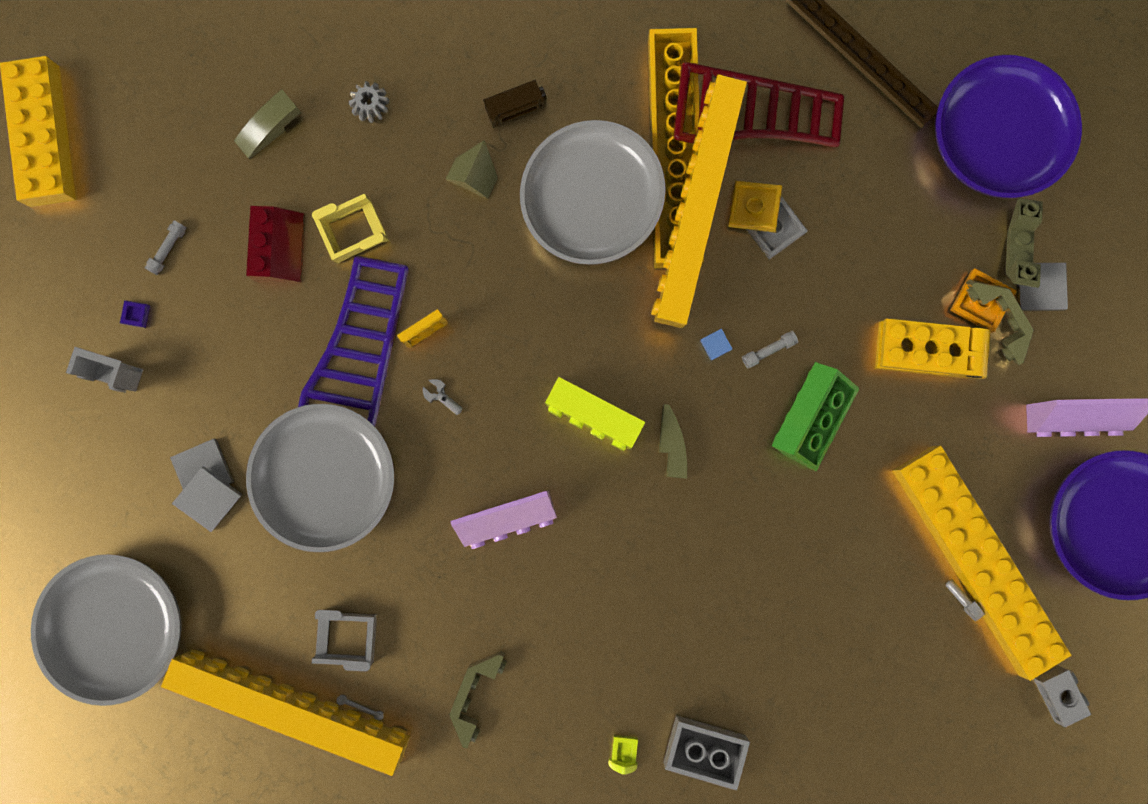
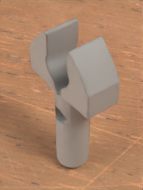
[423,379,462,415]
[946,580,985,622]

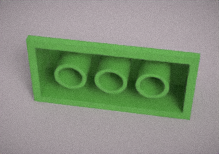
[771,362,860,471]

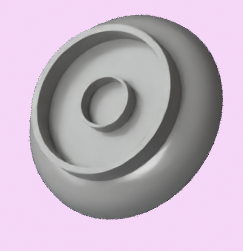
[520,120,665,265]
[246,404,394,552]
[31,554,181,706]

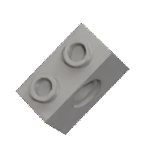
[1034,666,1091,727]

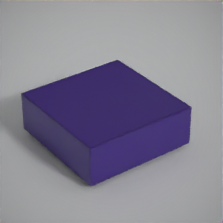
[120,300,150,328]

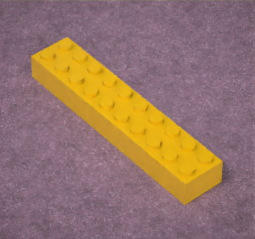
[648,28,704,268]
[651,75,747,328]
[892,446,1072,681]
[161,650,411,776]

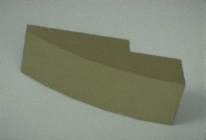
[234,89,301,159]
[659,404,687,479]

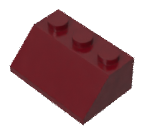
[246,206,305,283]

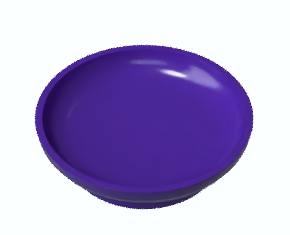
[935,55,1082,198]
[1050,450,1148,600]

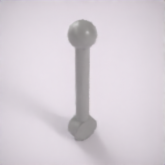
[337,695,384,720]

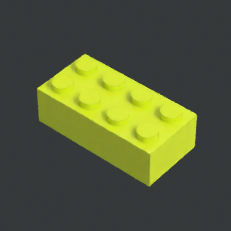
[545,377,645,451]

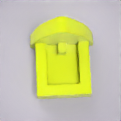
[608,735,638,775]

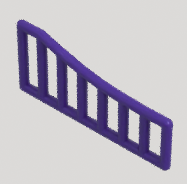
[298,256,409,427]

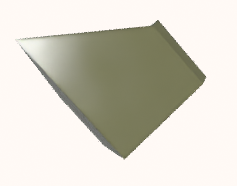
[446,140,498,199]

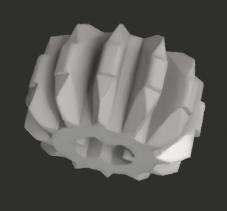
[349,81,389,123]

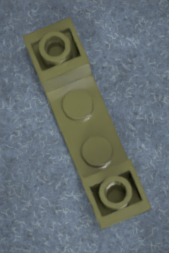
[1005,198,1043,288]
[966,279,1034,365]
[449,651,507,748]

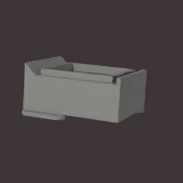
[66,347,143,393]
[312,610,377,672]

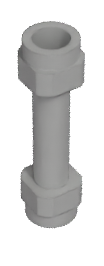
[145,220,187,275]
[742,331,799,369]

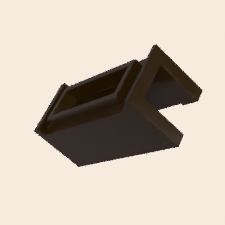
[483,79,547,128]

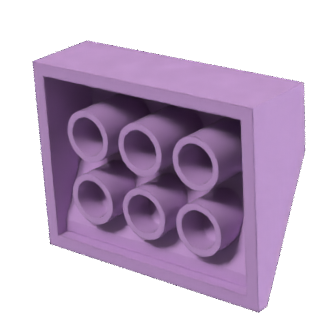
[1026,398,1148,437]
[450,490,557,549]

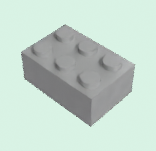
[663,715,750,790]

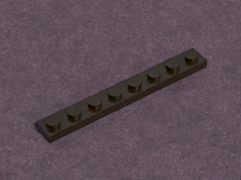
[787,0,938,128]

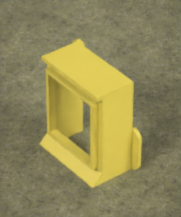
[312,194,389,264]

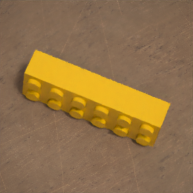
[0,56,76,207]

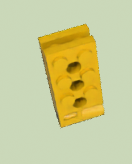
[875,318,991,379]

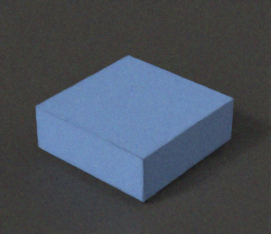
[700,328,732,361]

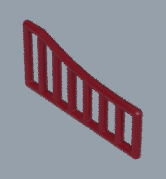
[674,62,845,148]

